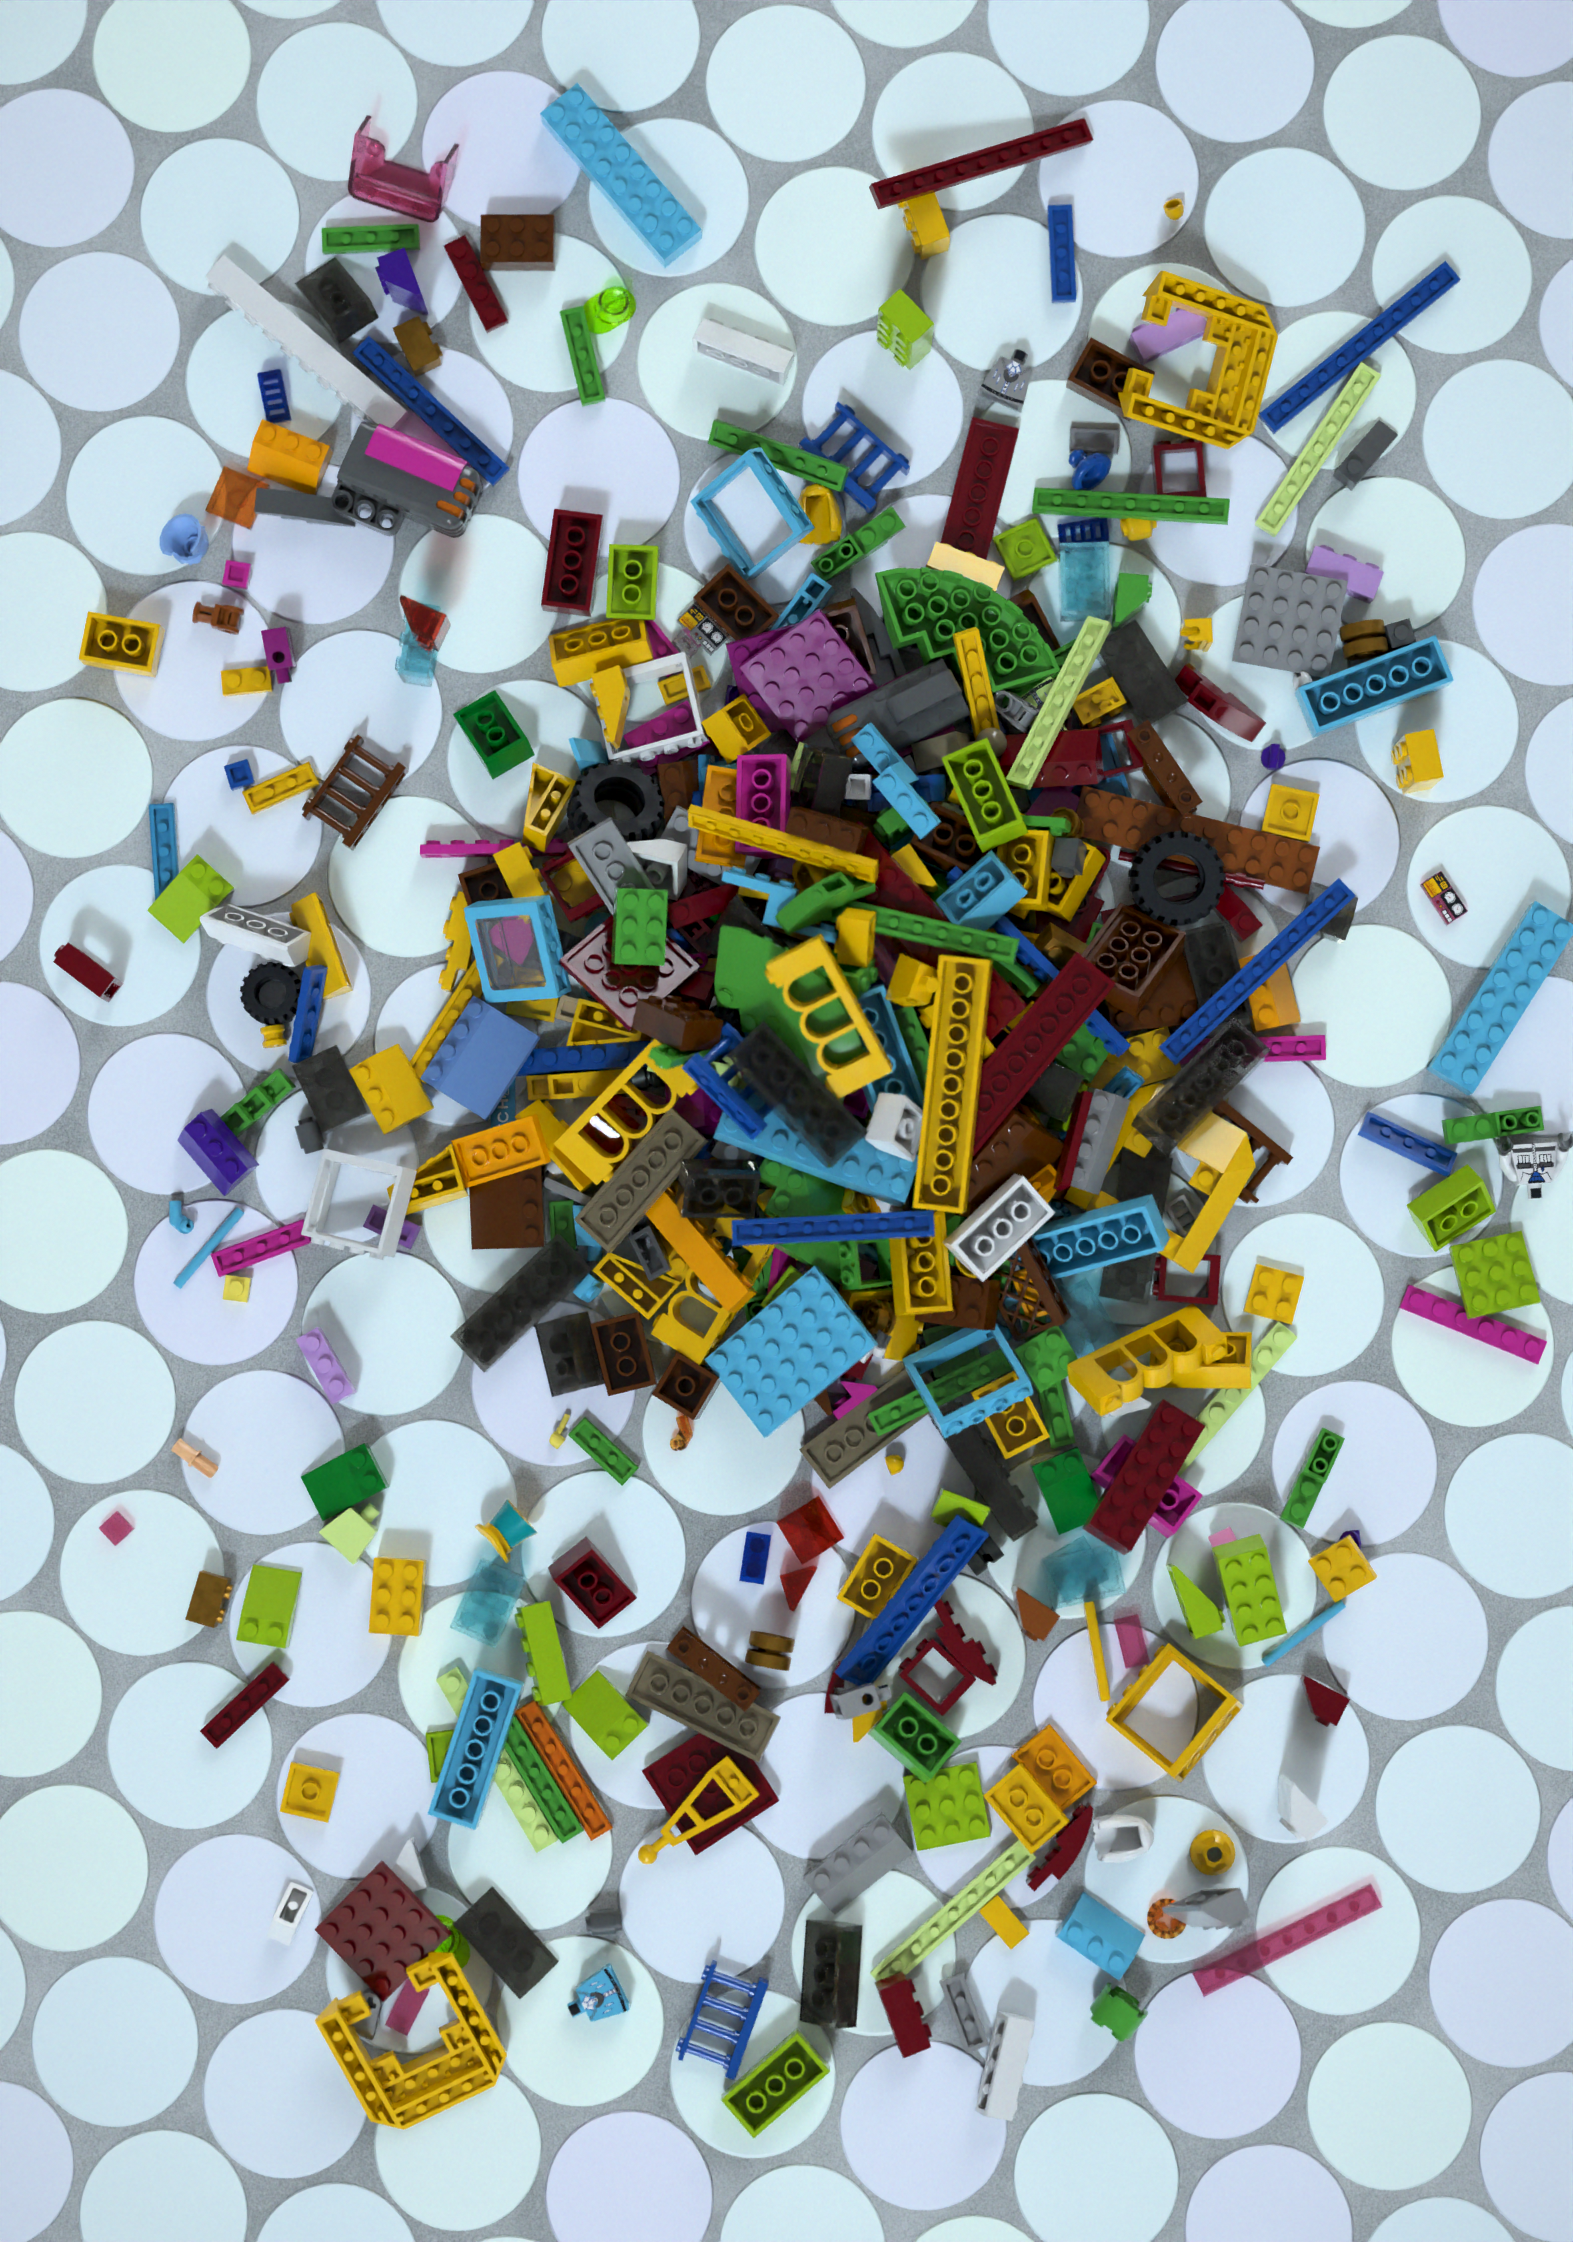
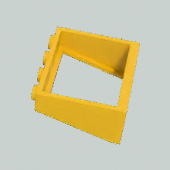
[1105,1643,1244,1783]

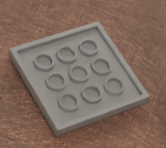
[1232,564,1348,678]

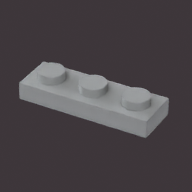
[939,1972,989,2054]

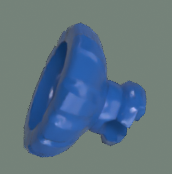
[1069,449,1112,491]

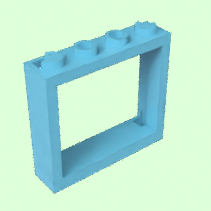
[690,447,815,581]
[902,1324,1034,1438]

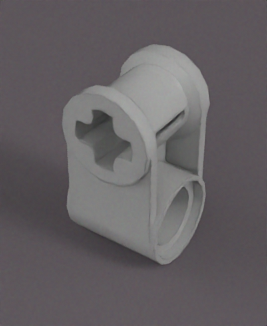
[993,691,1040,733]
[352,1988,383,2040]

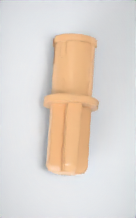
[171,1438,219,1478]

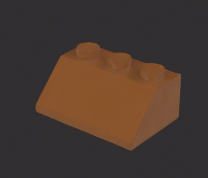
[1011,1585,1060,1642]

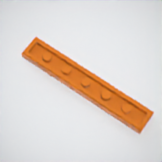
[515,1700,613,1841]

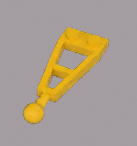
[638,1755,760,1865]

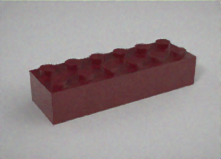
[1082,1399,1205,1555]

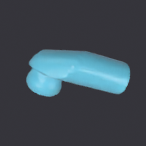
[169,1201,194,1234]

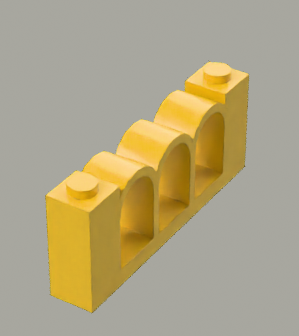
[764,934,893,1099]
[554,1039,699,1185]
[651,1206,775,1365]
[1067,1304,1228,1417]

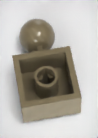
[911,728,1007,778]

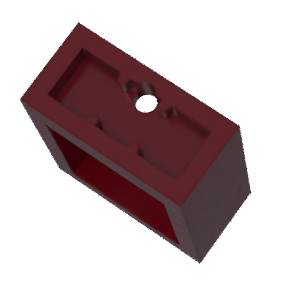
[1151,439,1207,497]
[1092,719,1144,780]
[539,848,605,924]
[53,942,124,1003]
[1152,1254,1221,1305]
[898,1637,977,1717]

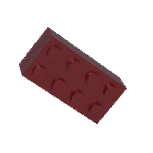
[541,509,604,617]

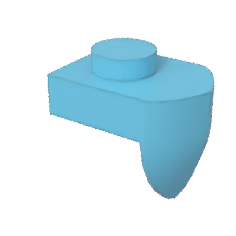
[573,1273,604,1303]

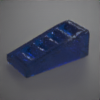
[257,369,292,424]
[1057,518,1109,549]

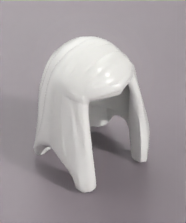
[1093,1814,1154,1863]

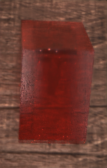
[779,1565,818,1612]

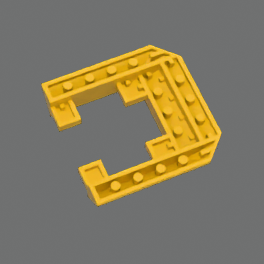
[1118,271,1278,449]
[1064,1083,1256,1274]
[315,1952,507,2130]

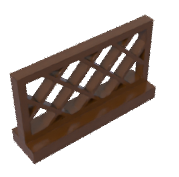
[987,1236,1071,1342]

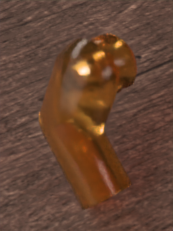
[670,1415,693,1451]

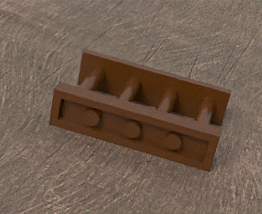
[1122,720,1203,816]
[302,734,408,851]
[1186,1095,1294,1204]
[666,1625,762,1712]

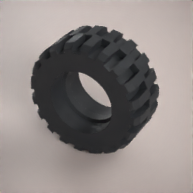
[567,762,665,842]
[1128,831,1226,926]

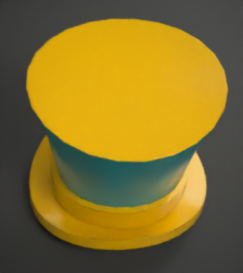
[474,1499,538,1563]

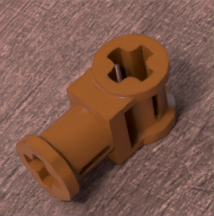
[192,602,244,635]

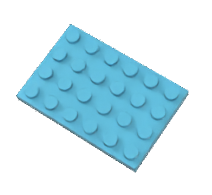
[704,1266,878,1438]

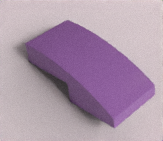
[363,1204,421,1249]

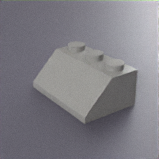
[1162,1888,1251,1930]

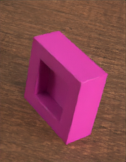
[222,560,252,590]

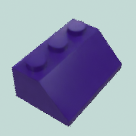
[375,248,428,315]
[177,1109,260,1196]

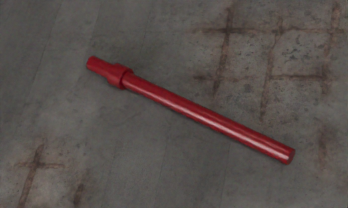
[1118,850,1265,890]

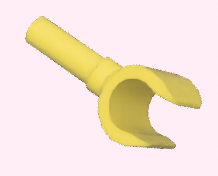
[549,1413,570,1449]

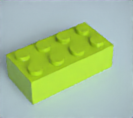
[876,289,934,370]
[942,738,1028,853]
[1211,1534,1287,1647]
[721,2028,830,2139]

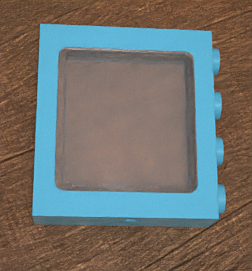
[464,895,572,1003]

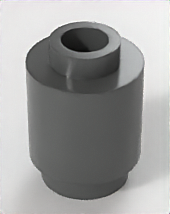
[294,1117,325,1154]
[585,1908,622,1936]

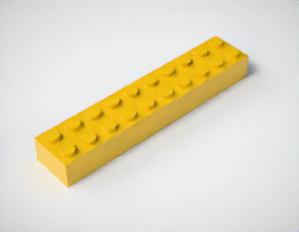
[913,955,993,1213]

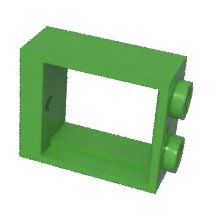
[813,950,878,1000]
[838,1239,892,1290]

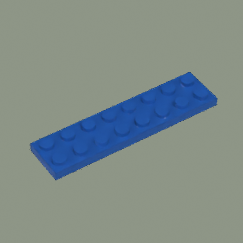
[835,1514,990,1686]

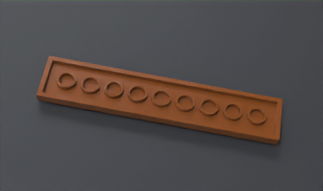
[1076,786,1320,895]

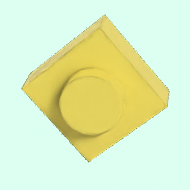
[222,1275,252,1303]

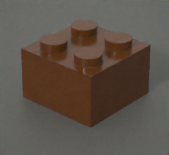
[652,1352,721,1420]

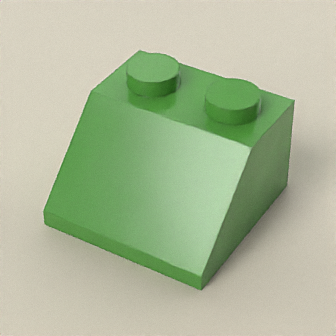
[1111,573,1152,631]

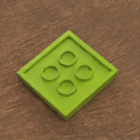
[1449,1230,1541,1319]
[903,1761,991,1851]

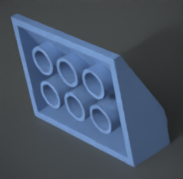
[420,995,540,1121]

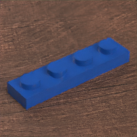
[1047,204,1077,303]
[288,964,328,1064]
[1357,1111,1458,1177]

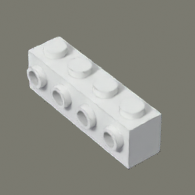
[975,2011,1035,2121]

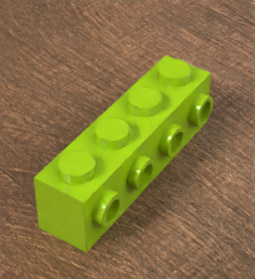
[514,1600,572,1706]

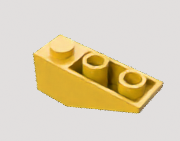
[590,665,631,749]

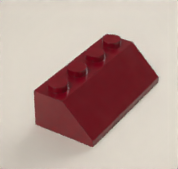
[999,728,1104,789]

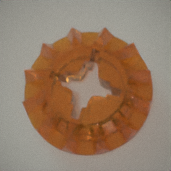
[1147,1898,1186,1939]

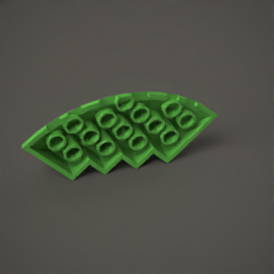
[875,567,1060,695]
[714,925,867,1085]
[755,1105,847,1284]

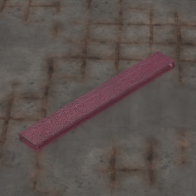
[1192,1883,1383,1997]

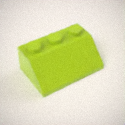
[1406,1164,1496,1252]

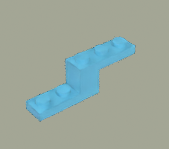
[851,723,941,839]
[721,866,839,943]

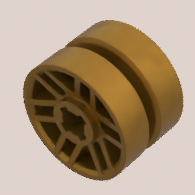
[1339,619,1389,660]
[745,1631,795,1671]

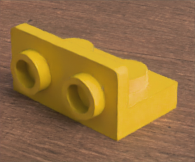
[1072,676,1126,729]

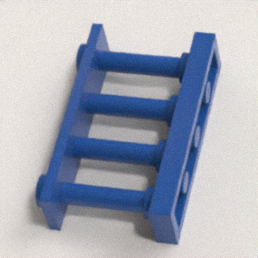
[798,401,910,514]
[682,1023,798,1140]
[675,1960,769,2080]

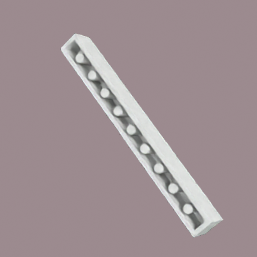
[205,255,409,431]

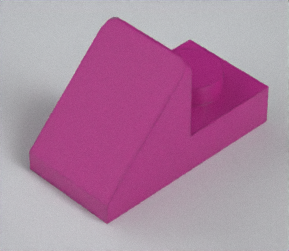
[832,1381,878,1420]

